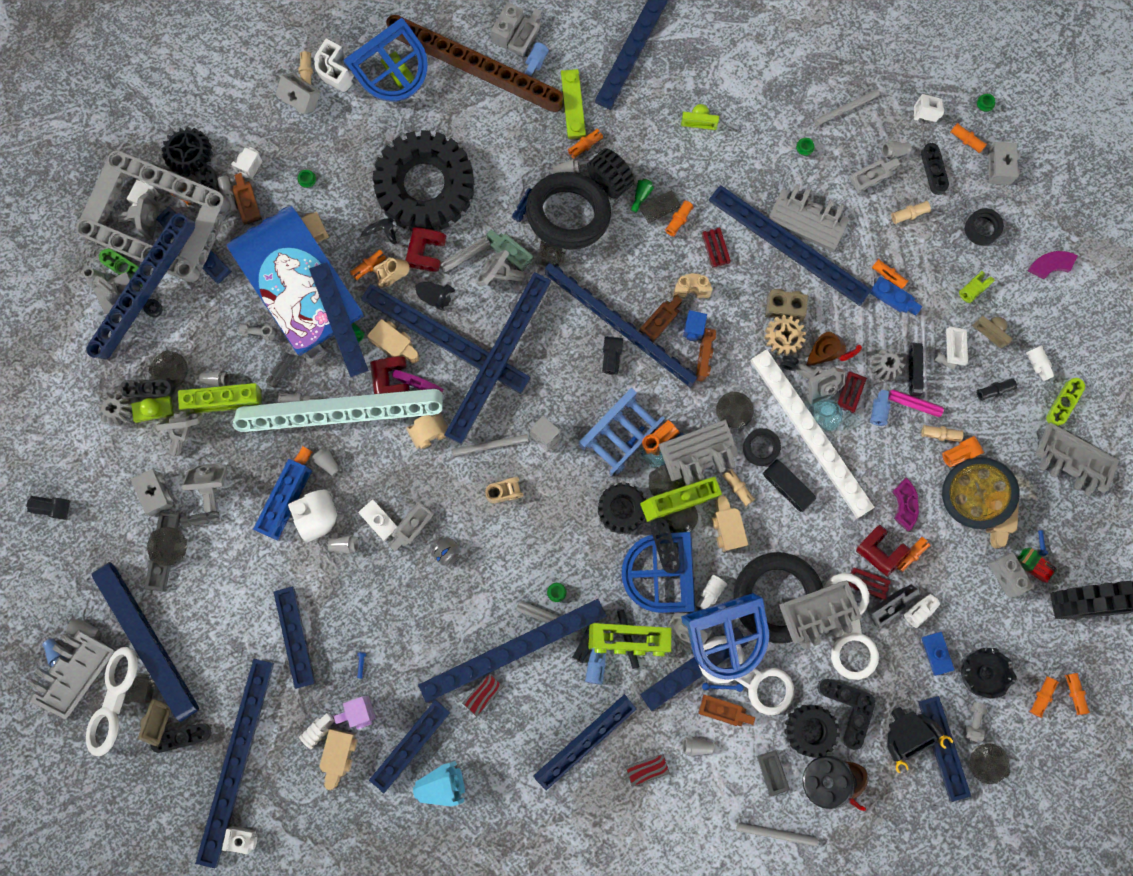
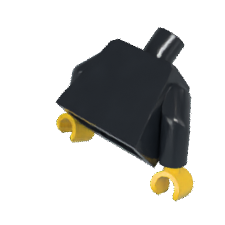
[887,707,953,773]

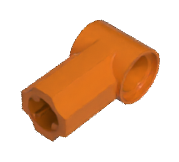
[642,420,680,457]
[942,436,985,467]

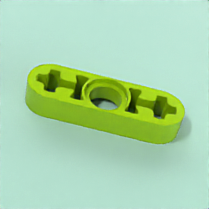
[1046,378,1085,426]

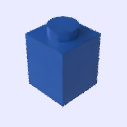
[683,310,707,341]

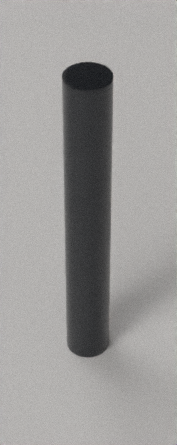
[617,609,640,669]

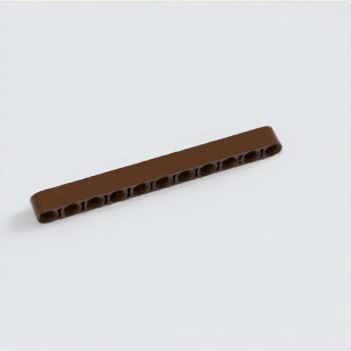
[386,14,563,112]

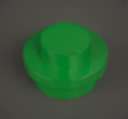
[977,94,995,112]
[796,138,815,156]
[297,170,316,188]
[547,583,567,602]

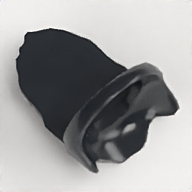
[360,218,399,245]
[415,281,455,311]

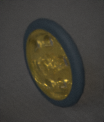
[942,457,1020,529]

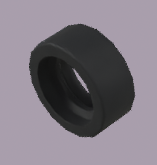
[964,208,1004,246]
[743,428,781,466]

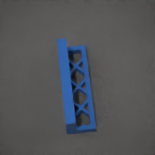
[253,459,312,541]

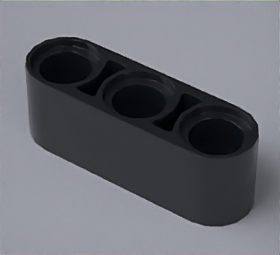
[762,459,816,512]

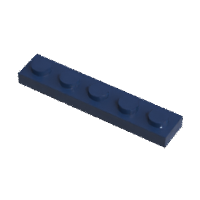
[156,206,232,284]
[273,586,316,689]
[918,696,972,802]
[369,699,451,793]

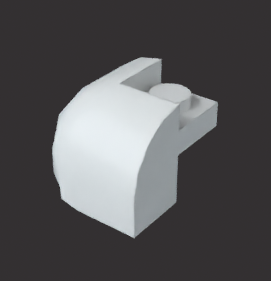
[314,39,361,92]
[288,489,337,543]

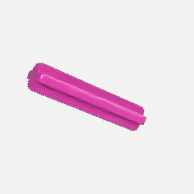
[888,389,944,417]

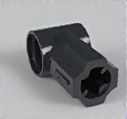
[602,336,623,375]
[26,496,71,520]

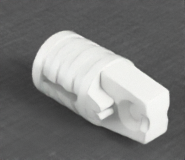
[1026,346,1054,381]
[697,575,727,609]
[904,594,940,628]
[299,713,335,749]

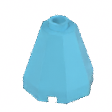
[413,761,465,806]

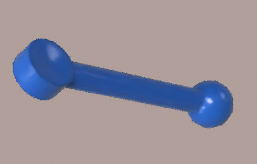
[702,683,744,692]

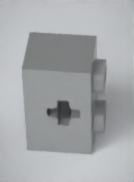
[491,2,524,50]
[275,73,321,114]
[988,142,1020,185]
[530,415,561,452]
[131,469,173,516]
[988,552,1034,598]

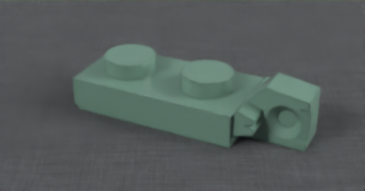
[486,230,534,271]

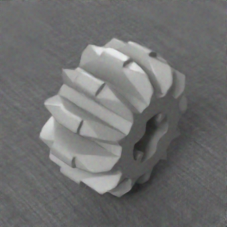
[871,349,905,381]
[97,394,132,426]

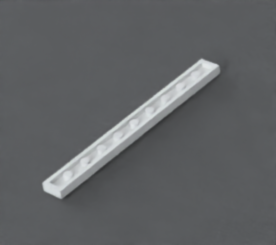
[750,350,875,518]

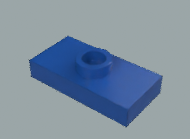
[921,632,955,676]

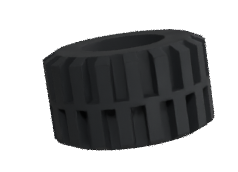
[587,148,635,199]
[598,482,646,534]
[784,705,840,758]

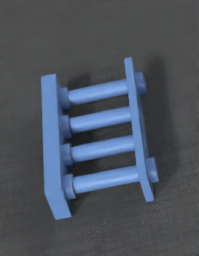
[579,388,665,476]

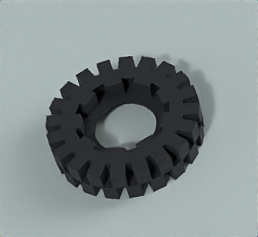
[372,130,475,231]
[1050,580,1133,619]

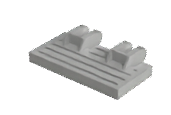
[769,184,849,252]
[658,420,739,485]
[1035,423,1119,496]
[779,580,862,650]
[27,630,115,720]

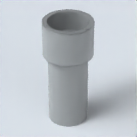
[934,352,957,370]

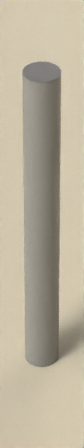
[814,89,880,126]
[452,434,529,456]
[736,823,819,846]

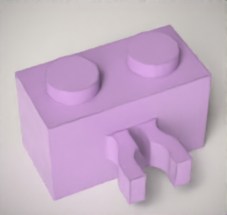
[334,696,376,730]

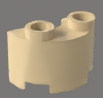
[673,273,712,299]
[406,412,448,449]

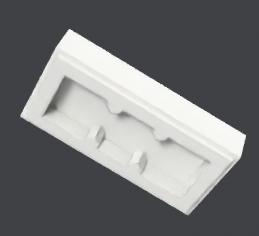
[946,326,968,366]
[358,500,397,542]

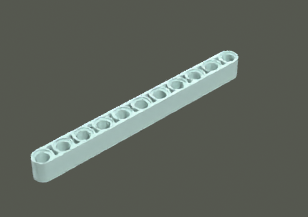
[233,389,443,432]

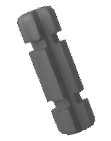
[266,352,294,387]
[180,511,220,528]

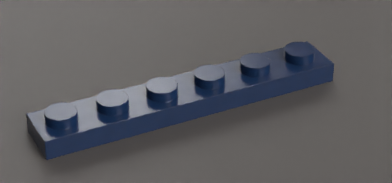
[309,262,369,378]
[640,627,749,712]
[533,694,637,791]

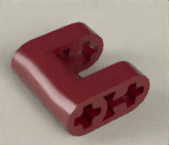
[405,228,447,272]
[370,356,410,394]
[856,525,911,577]

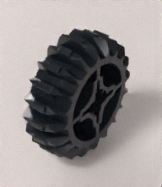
[161,126,213,177]

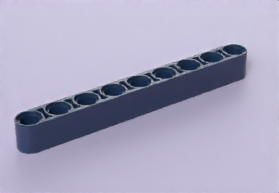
[86,213,195,359]
[91,562,199,722]

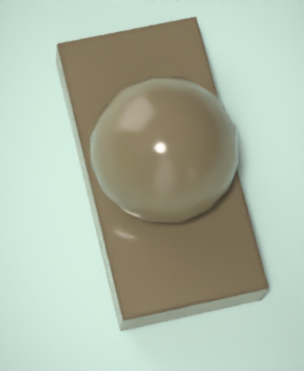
[972,315,1013,349]
[137,699,171,746]

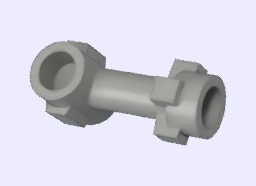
[239,322,277,341]
[965,702,987,742]

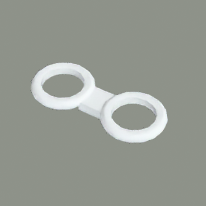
[824,573,879,680]
[699,636,795,715]
[86,647,138,756]

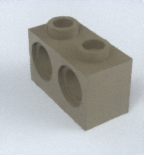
[765,289,808,322]

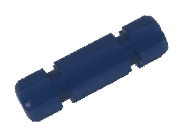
[512,188,532,222]

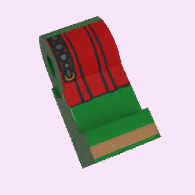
[1017,547,1057,583]

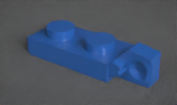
[870,276,922,316]

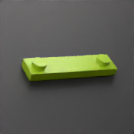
[561,69,586,139]

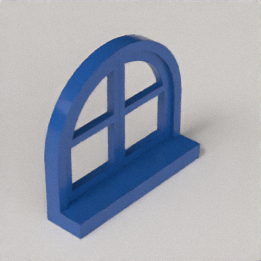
[343,18,428,102]
[622,532,696,613]
[681,593,769,680]

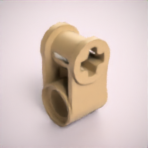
[373,258,409,288]
[485,477,524,503]

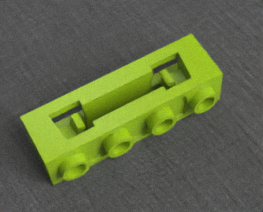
[178,383,262,414]
[640,476,722,522]
[589,623,672,657]

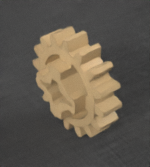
[764,315,806,356]

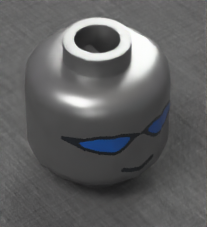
[431,536,460,566]

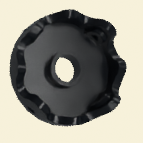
[961,648,1017,699]
[802,756,857,809]

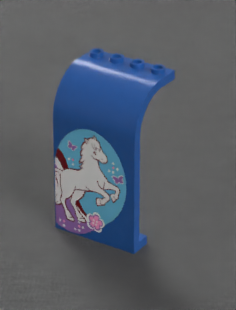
[226,205,364,357]

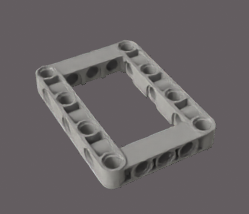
[76,151,231,282]

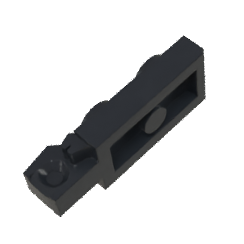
[868,584,920,628]

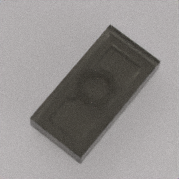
[639,190,681,224]

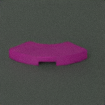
[1027,251,1078,279]
[392,370,444,392]
[892,477,919,532]

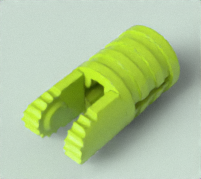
[959,271,995,303]

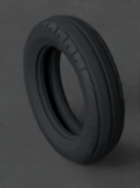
[526,172,611,250]
[734,552,823,644]

